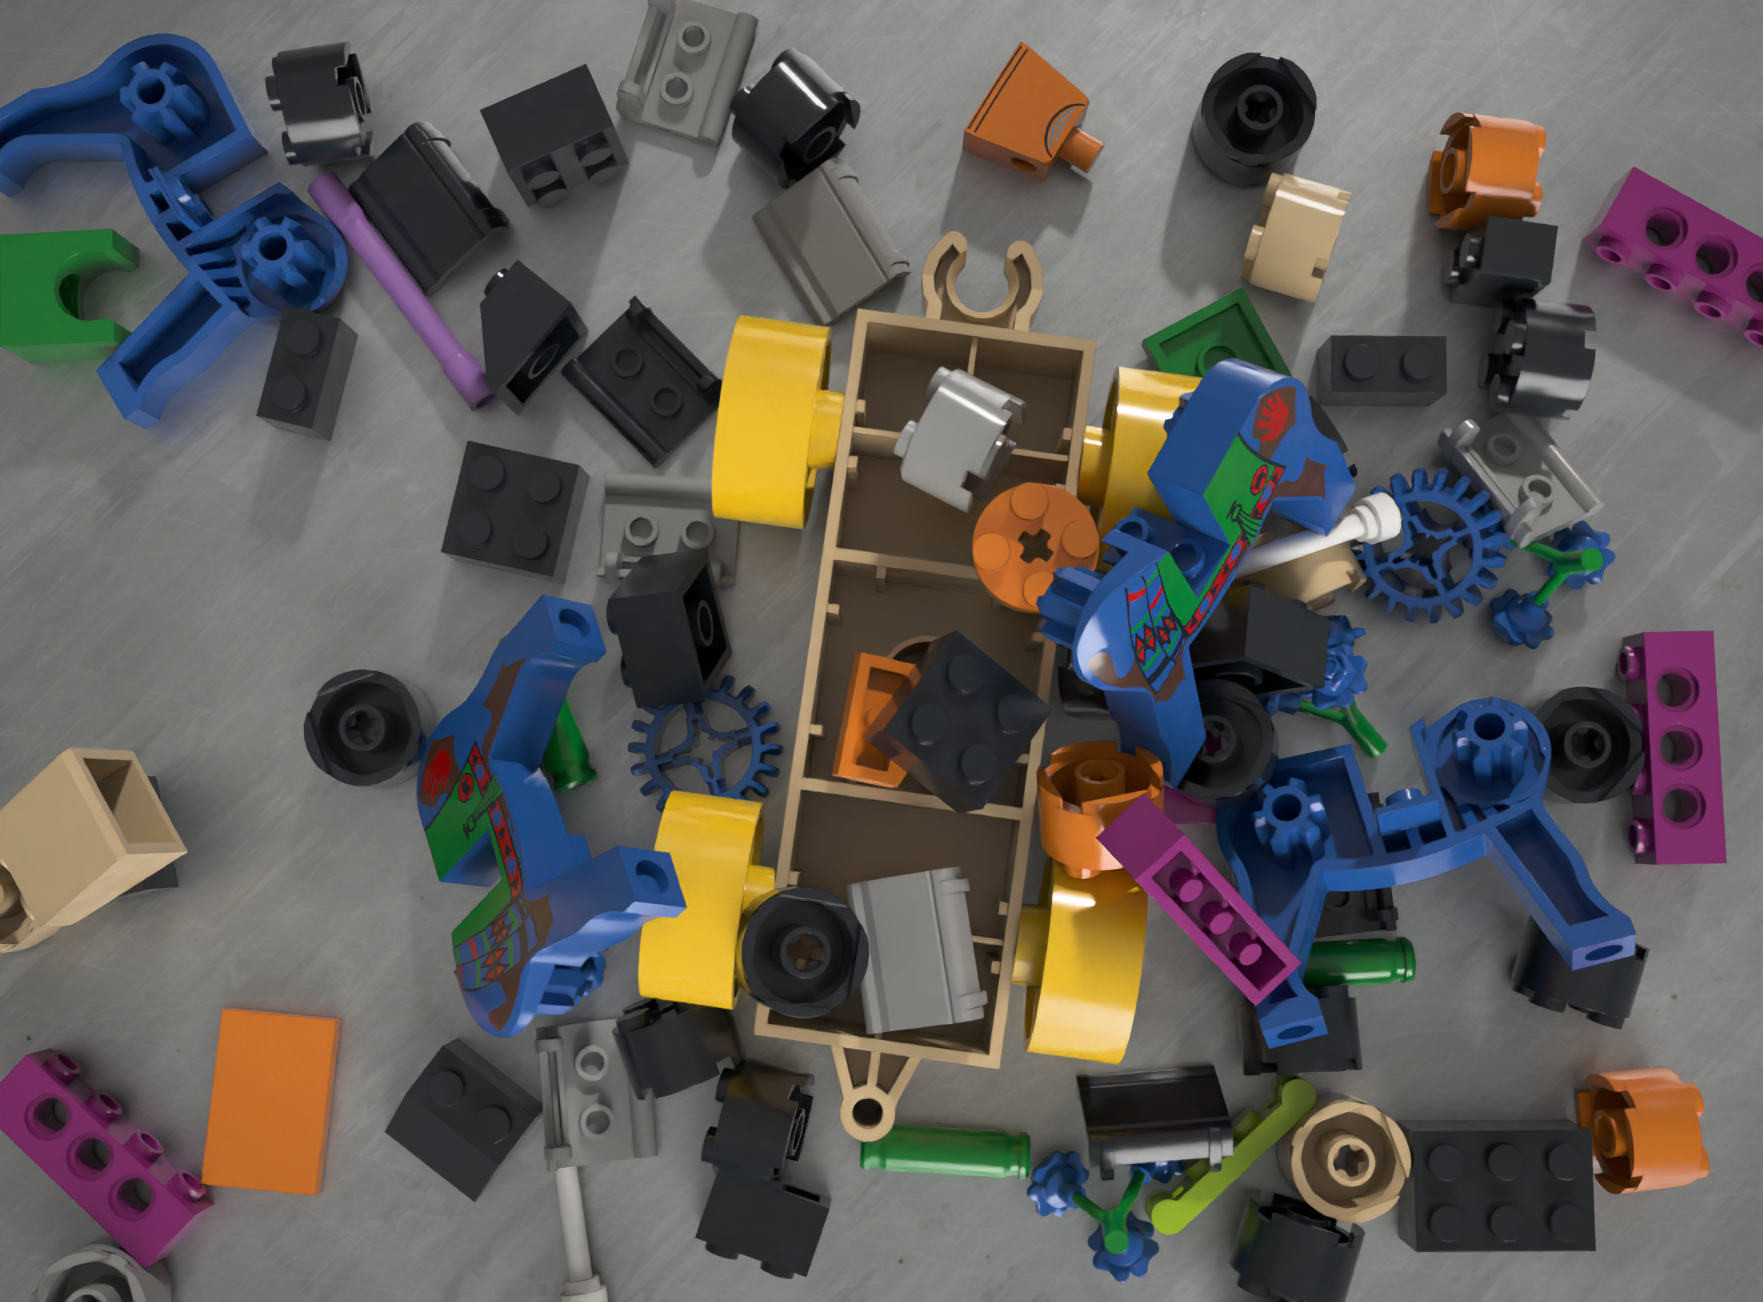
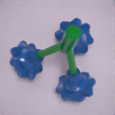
[1462,503,1616,649]
[1257,615,1387,758]
[1026,1150,1184,1283]

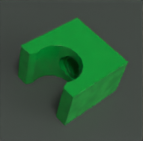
[0,229,139,363]

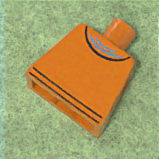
[962,41,1105,181]

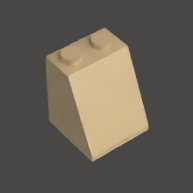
[0,747,188,928]

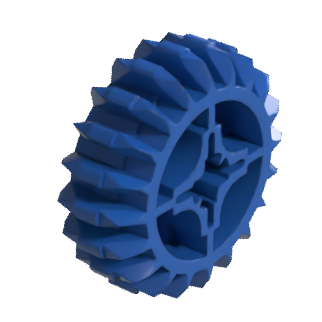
[1351,467,1508,623]
[628,675,784,813]

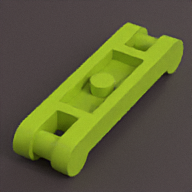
[1144,1074,1317,1235]

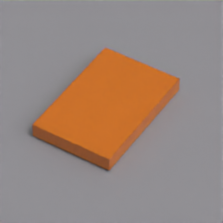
[201,1007,342,1196]

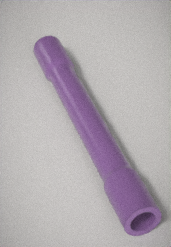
[307,172,497,411]

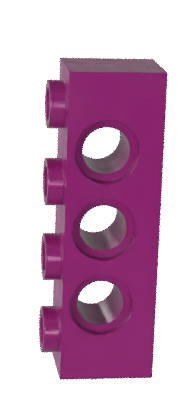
[1582,166,1763,347]
[1617,631,1727,865]
[1096,793,1301,1006]
[0,1048,214,1269]

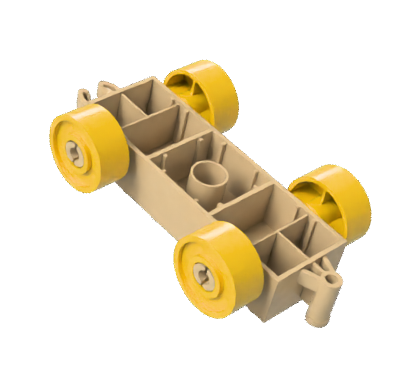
[638,231,1202,1142]

